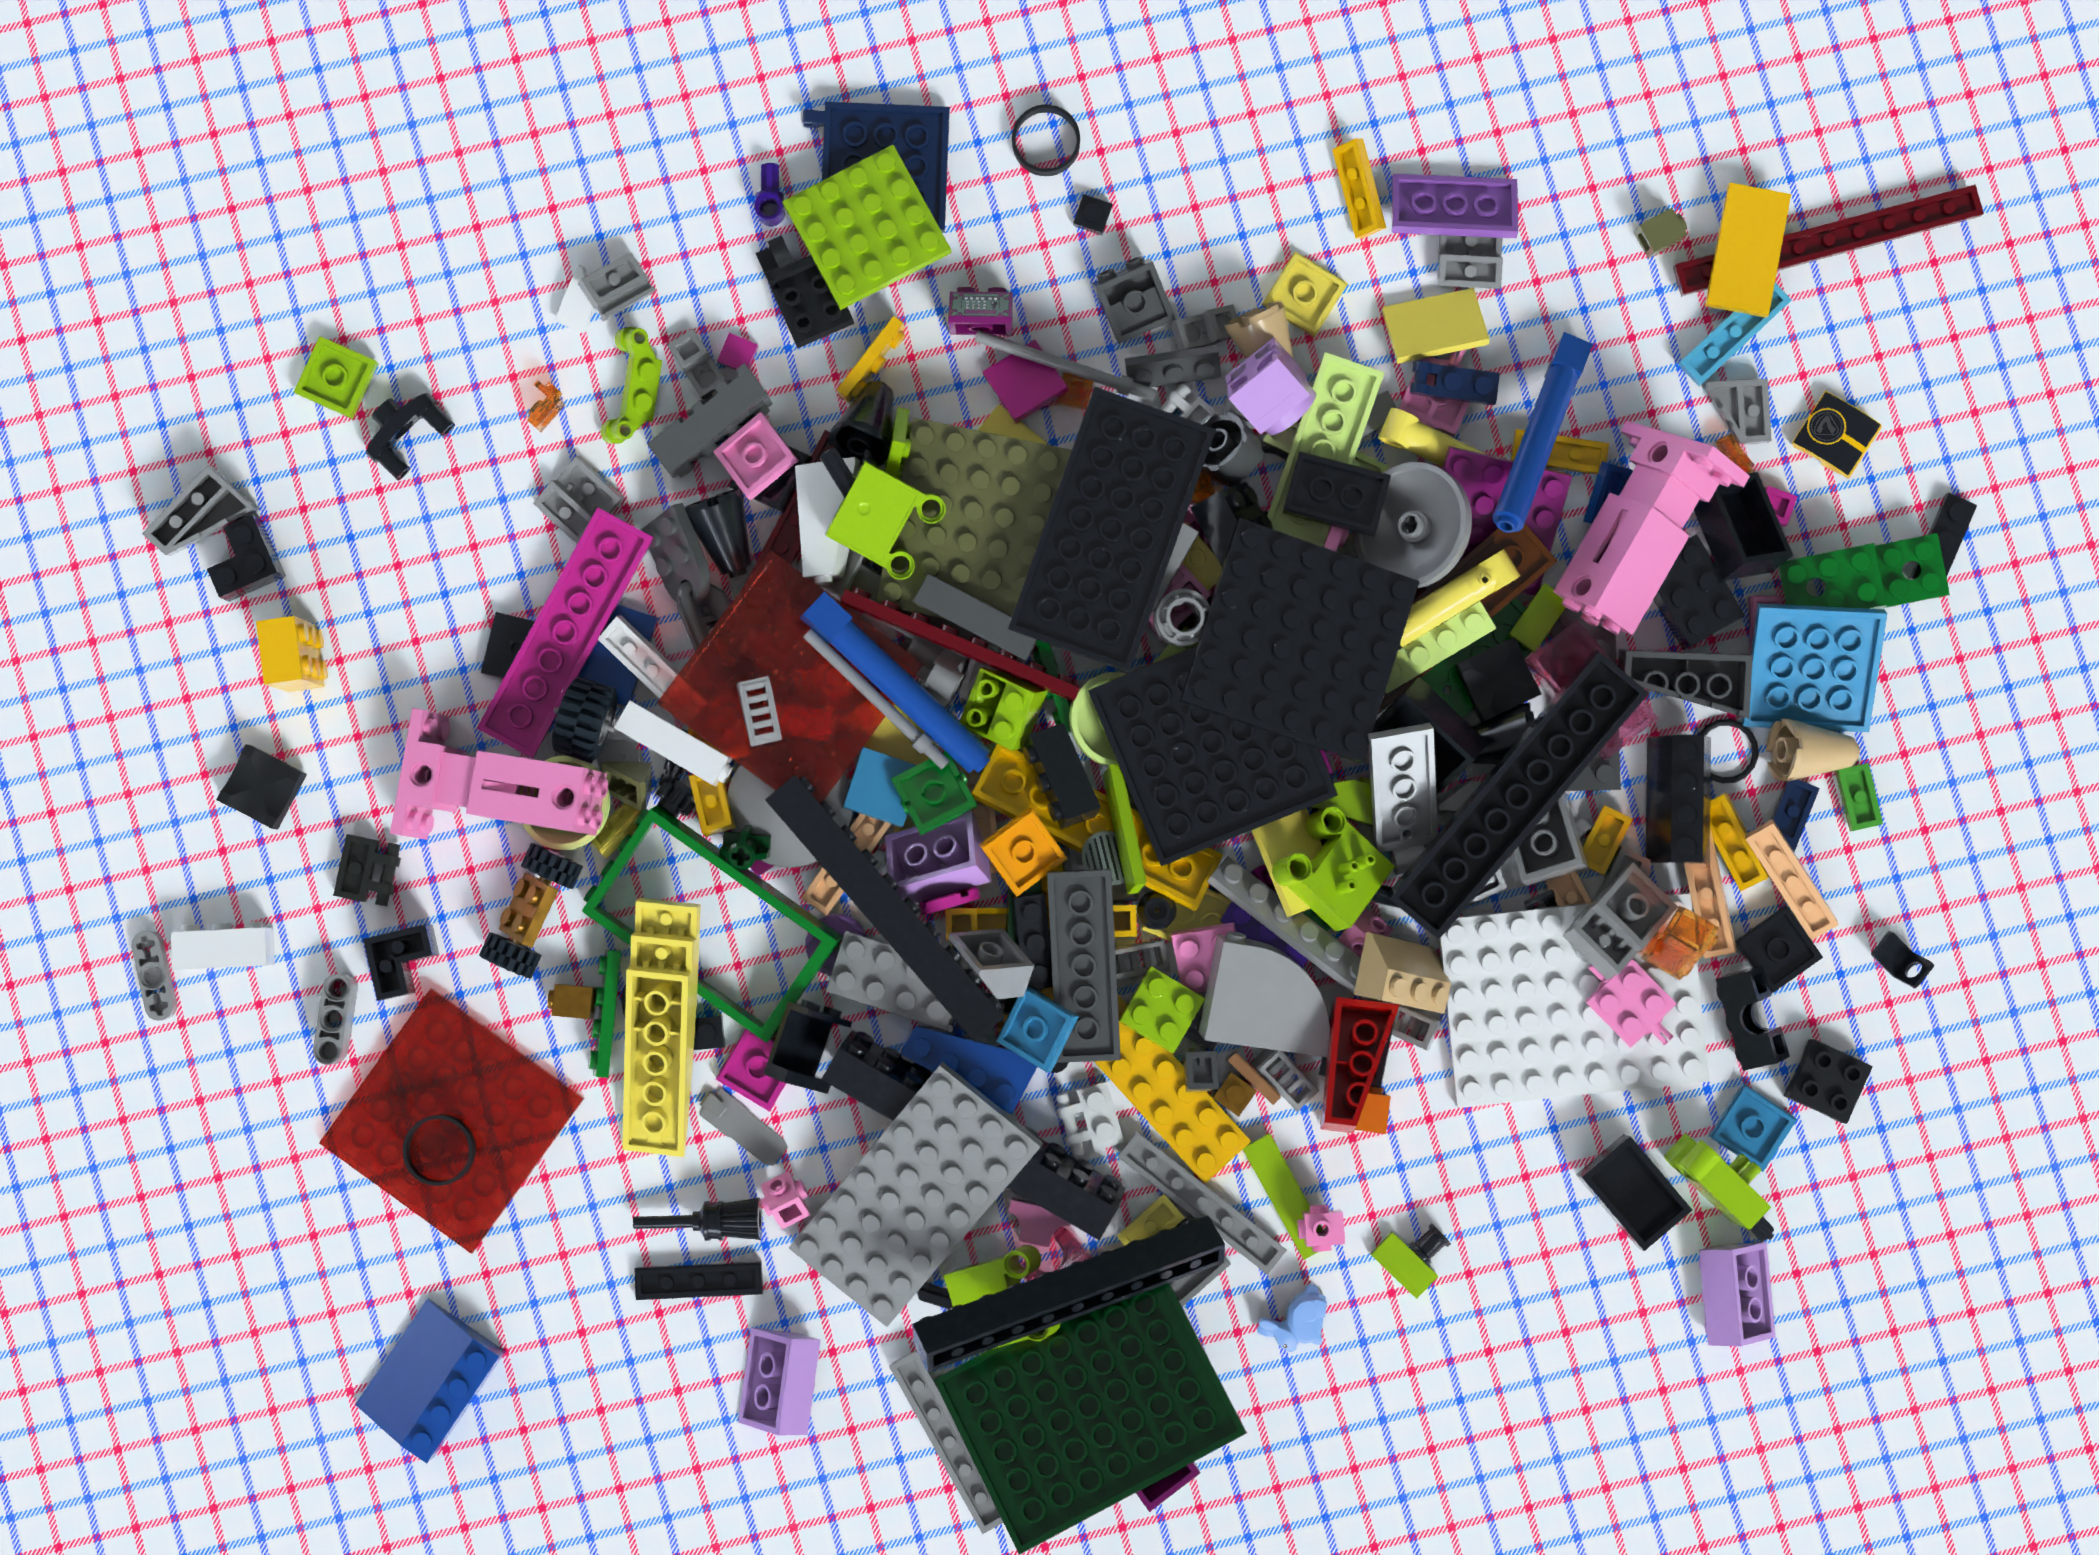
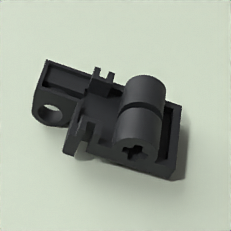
[755,235,855,349]

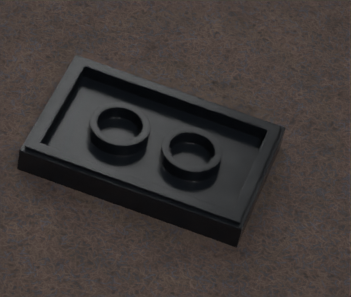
[1283,451,1391,537]

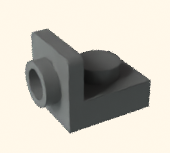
[1180,1047,1219,1092]

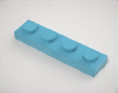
[1678,283,1792,386]

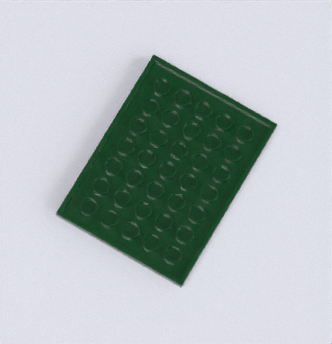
[934,1283,1248,1555]

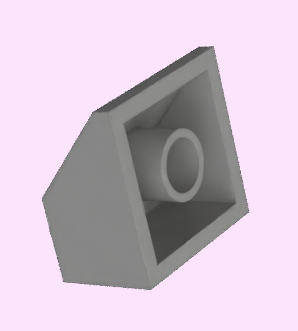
[948,929,1034,999]

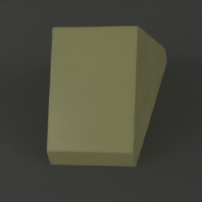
[602,761,652,812]

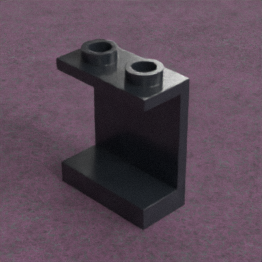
[763,999,852,1094]

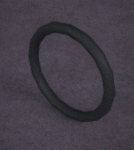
[1698,719,1759,784]

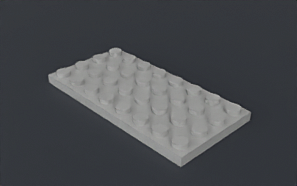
[788,1061,1043,1327]

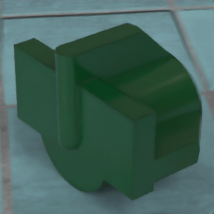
[720,825,771,870]

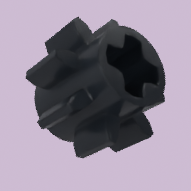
[656,780,696,818]

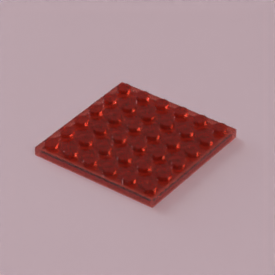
[656,550,924,803]
[319,988,585,1254]

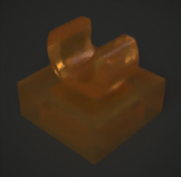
[1057,372,1094,410]

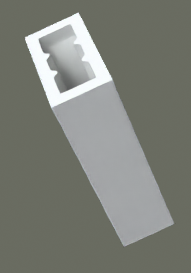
[795,457,860,586]
[614,700,733,786]

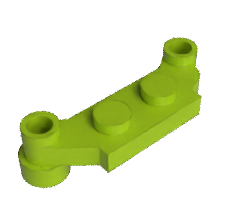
[600,327,662,444]

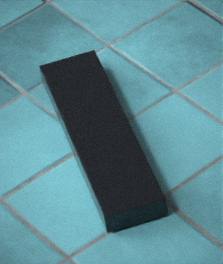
[634,1261,763,1300]

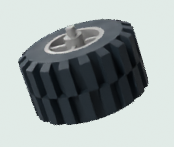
[552,677,617,763]

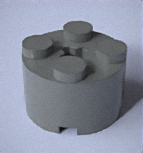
[1199,412,1264,487]

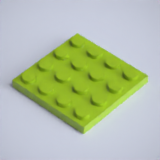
[782,145,952,310]

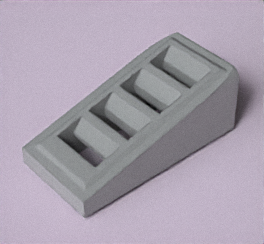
[736,676,782,747]
[1115,939,1170,980]
[1379,1000,1441,1051]
[1251,1049,1320,1112]

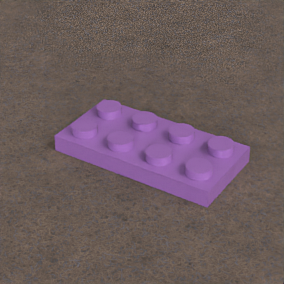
[1391,174,1518,239]

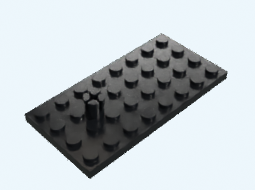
[1008,387,1216,673]

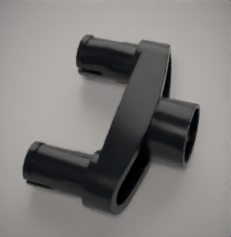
[366,393,455,481]

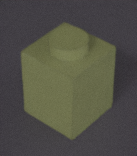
[1634,208,1687,259]

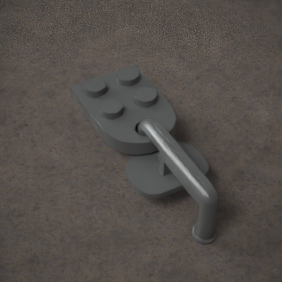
[641,503,755,683]

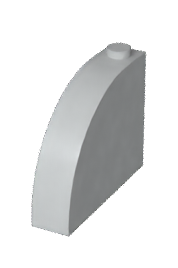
[1198,931,1330,1057]

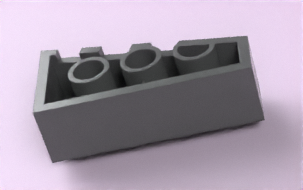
[647,363,772,478]
[1618,649,1753,719]

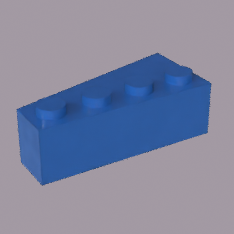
[900,1025,1037,1115]

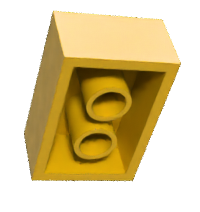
[256,616,328,692]

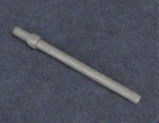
[975,330,1157,401]
[803,628,950,770]

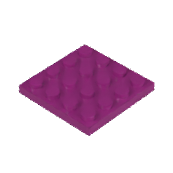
[1442,446,1572,596]

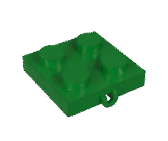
[891,751,977,836]

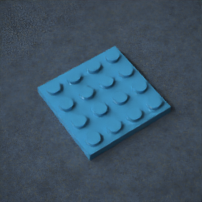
[1741,603,1888,732]

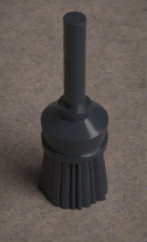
[633,1197,763,1241]

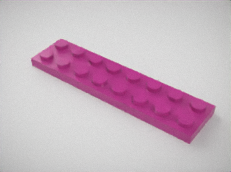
[476,507,653,759]

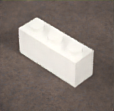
[171,921,275,970]

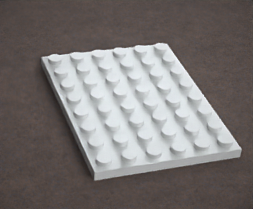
[1439,893,1709,1108]

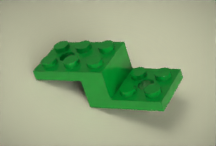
[1779,533,1950,609]

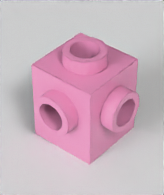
[1337,907,1393,958]
[760,1171,810,1229]
[1297,1205,1345,1252]

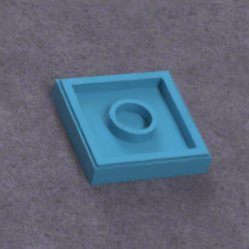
[842,747,917,828]
[996,985,1079,1073]
[1708,1084,1798,1172]

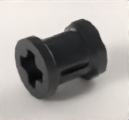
[1408,1223,1451,1266]

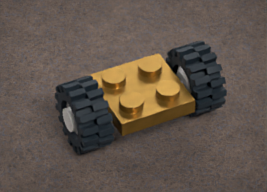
[479,843,583,979]

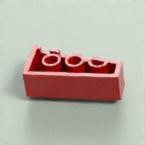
[1320,997,1400,1133]

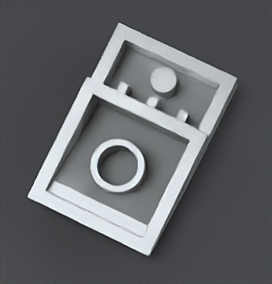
[1562,862,1678,980]

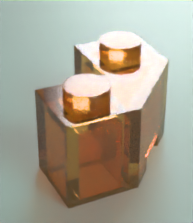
[1641,906,1719,980]

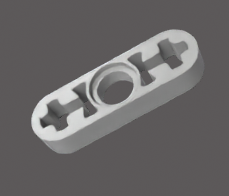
[131,931,177,1021]

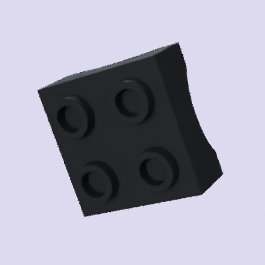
[1454,637,1542,722]
[216,744,307,830]
[1783,1039,1873,1124]

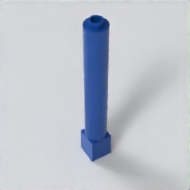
[1492,332,1593,533]
[800,591,991,773]

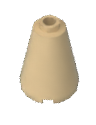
[1224,300,1294,359]
[1766,718,1860,782]

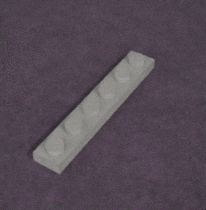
[1207,856,1361,998]
[1118,1131,1287,1275]
[889,1349,1003,1535]

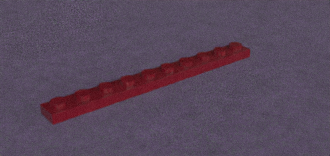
[1673,184,1984,297]

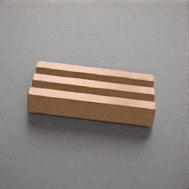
[1226,1052,1281,1105]

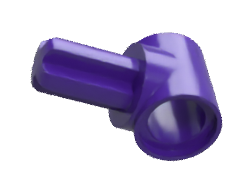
[754,163,785,227]

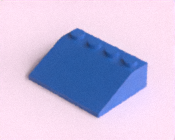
[355,1298,506,1464]

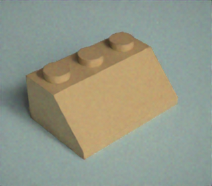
[1354,932,1451,1014]

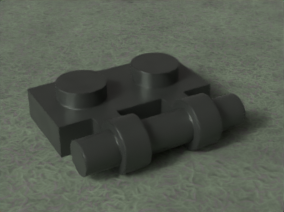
[333,834,401,907]

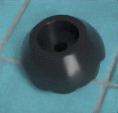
[1137,891,1177,930]

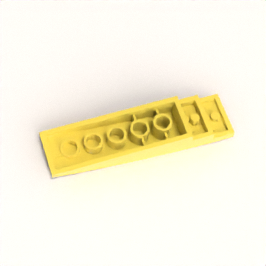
[622,898,701,1157]

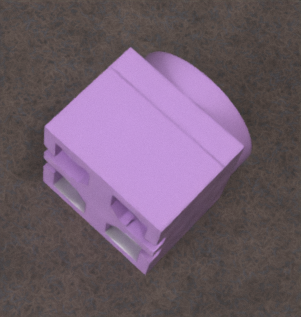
[1225,337,1316,435]

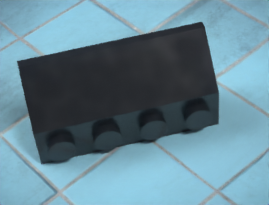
[1646,735,1711,864]

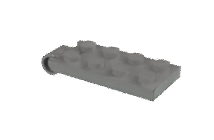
[1368,723,1438,875]
[826,931,988,1032]

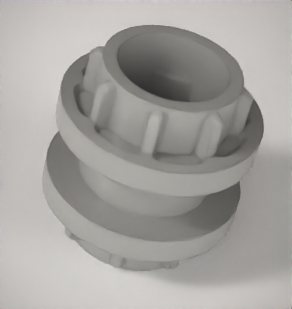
[1153,589,1210,647]

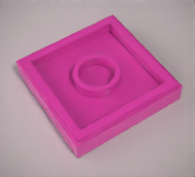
[982,339,1069,423]
[715,1028,787,1112]

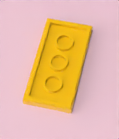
[1705,182,1791,318]

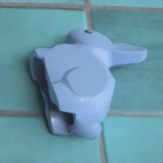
[1257,1283,1327,1352]

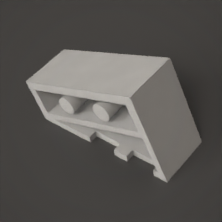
[142,465,260,556]

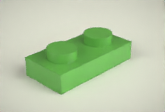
[1835,763,1883,832]

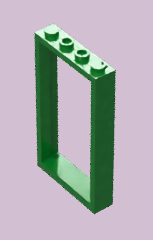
[582,805,843,1043]

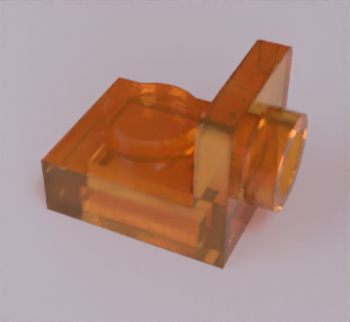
[527,380,565,433]

